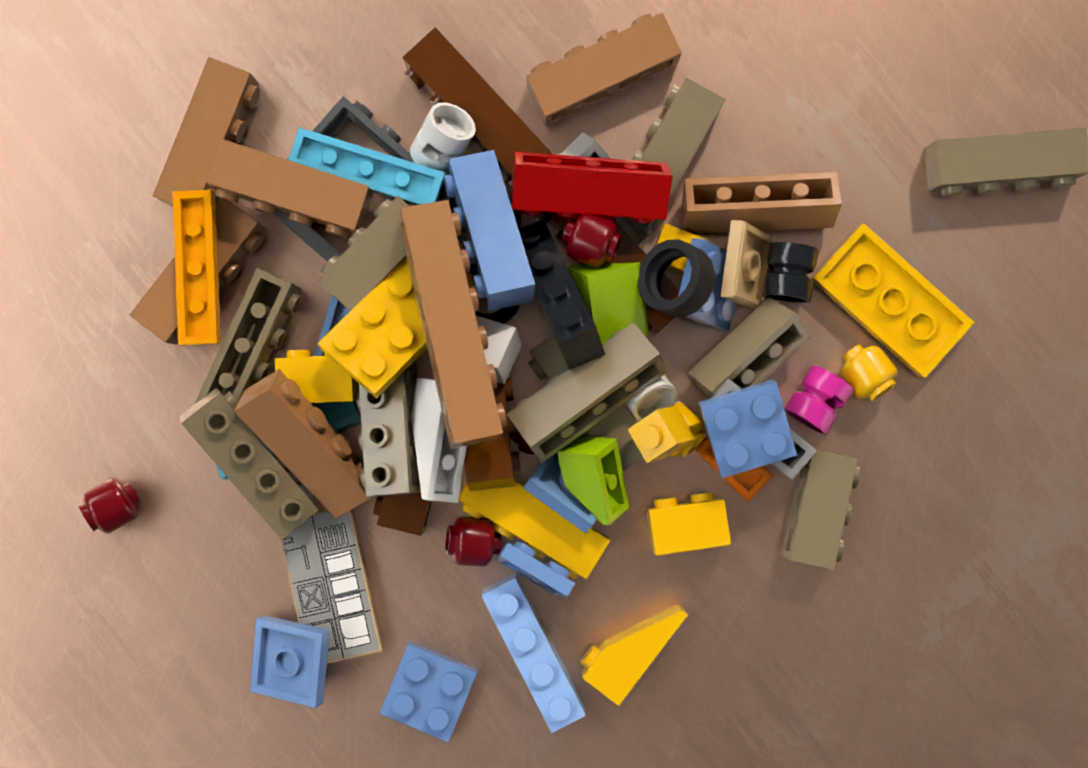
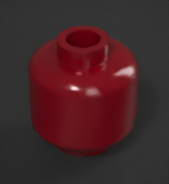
[562,214,622,268]
[79,478,141,534]
[445,517,501,567]

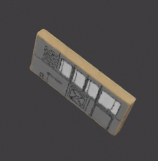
[280,509,384,664]

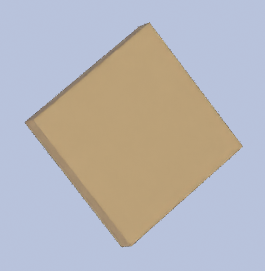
[720,220,773,309]

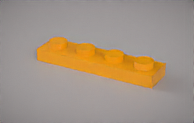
[172,190,221,346]

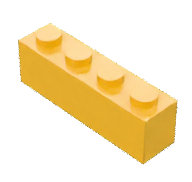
[458,479,611,580]

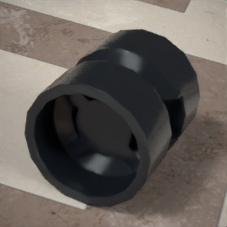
[762,242,819,303]

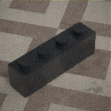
[518,219,605,370]

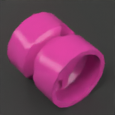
[784,365,854,435]

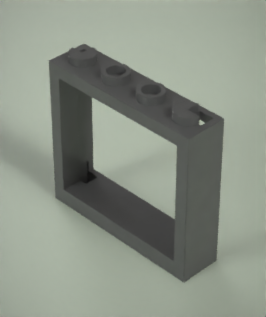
[274,96,455,261]

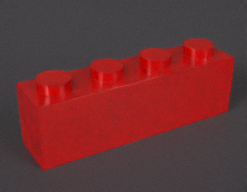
[510,151,673,223]

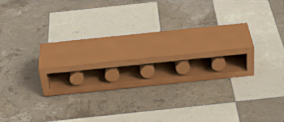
[398,200,507,449]

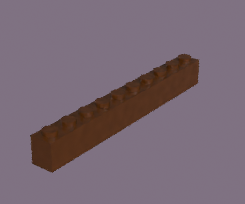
[402,27,679,336]

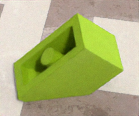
[557,435,630,525]

